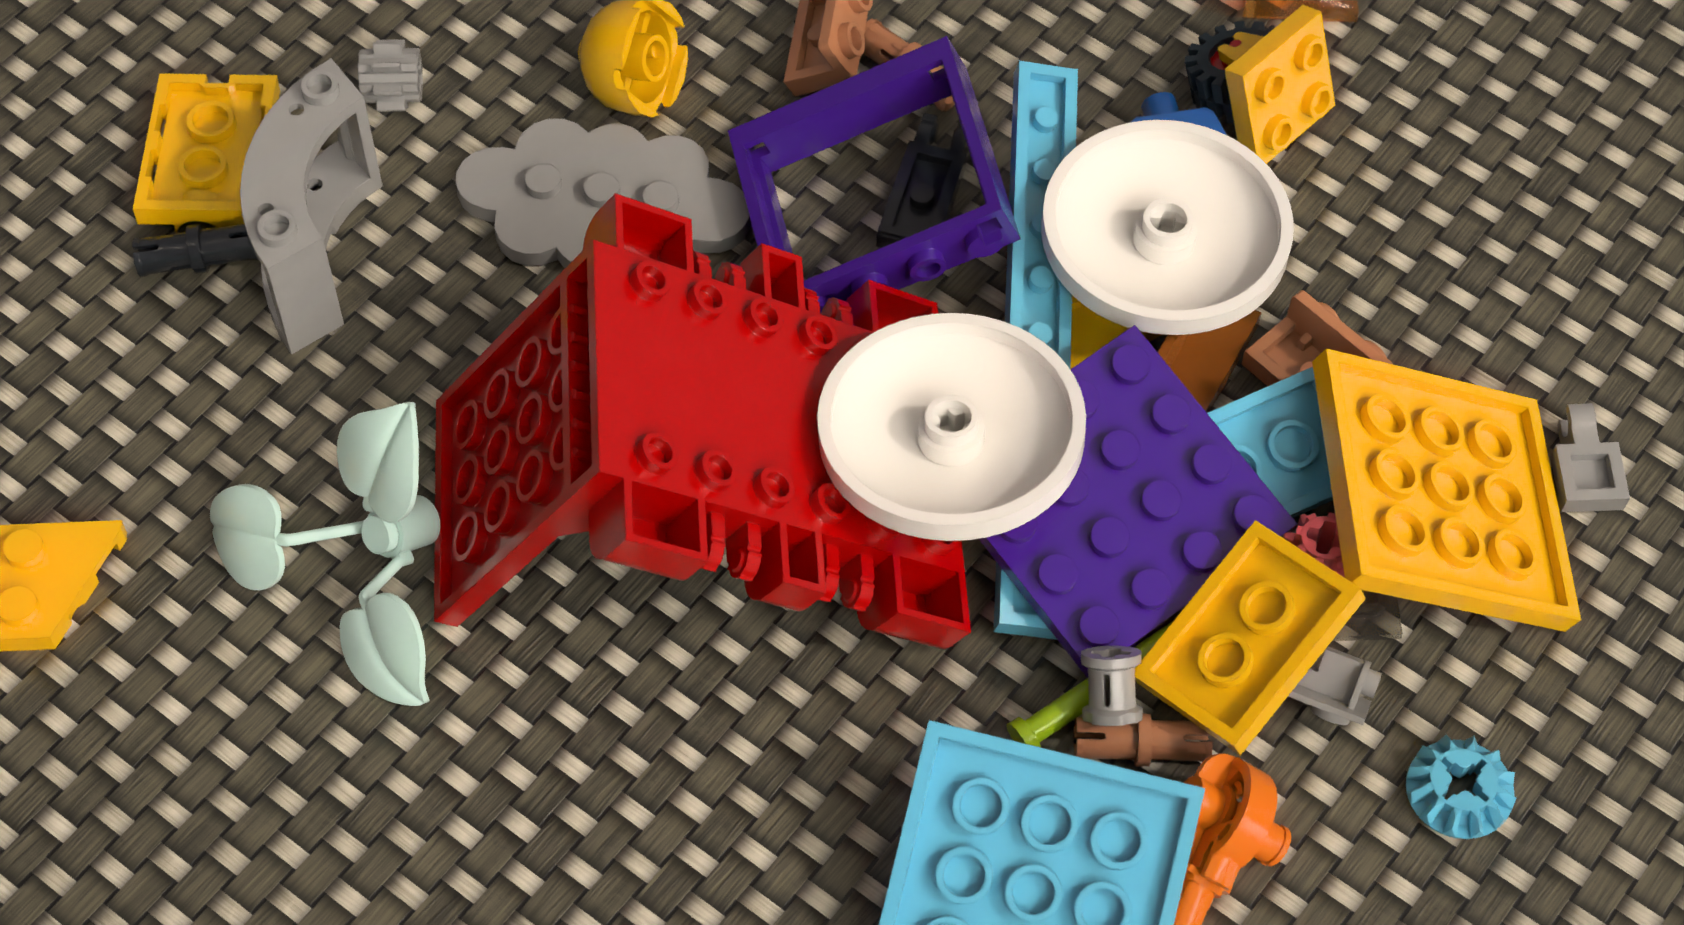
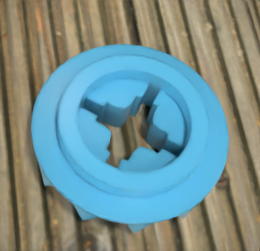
[1406,734,1516,839]

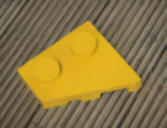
[0,520,127,652]

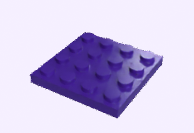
[979,325,1297,678]

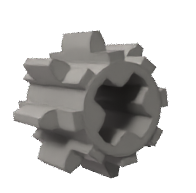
[358,39,423,112]

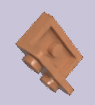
[784,0,873,96]
[1242,290,1393,386]

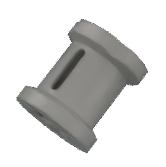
[1081,646,1143,726]

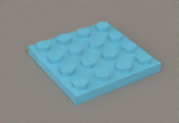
[879,720,1205,925]

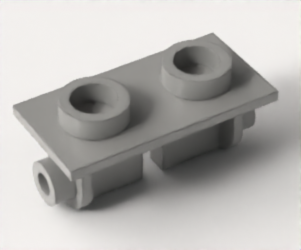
[1288,647,1382,725]

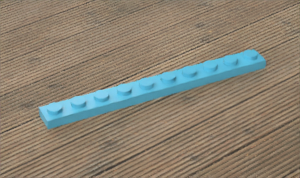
[993,61,1078,640]

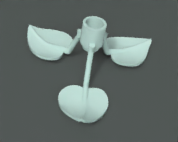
[210,402,440,706]

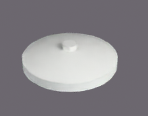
[1041,120,1294,335]
[817,313,1086,541]

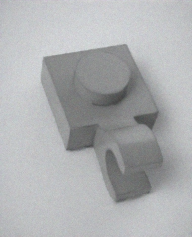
[1550,403,1630,512]

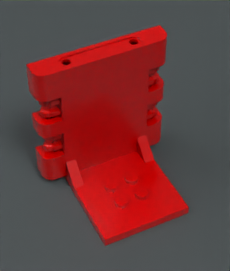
[434,193,971,649]

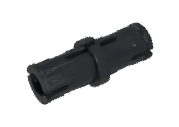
[132,223,259,277]

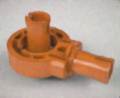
[1174,753,1291,925]

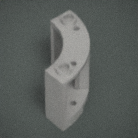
[240,58,383,355]

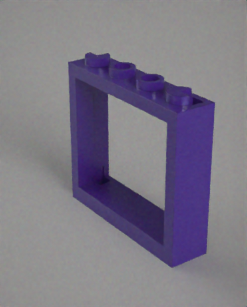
[728,36,1021,313]

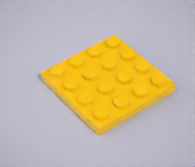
[1312,348,1581,632]

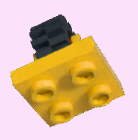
[1185,5,1335,164]

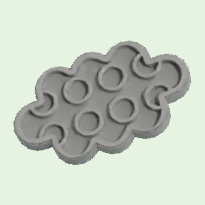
[456,119,750,268]

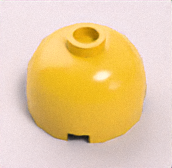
[578,0,688,117]

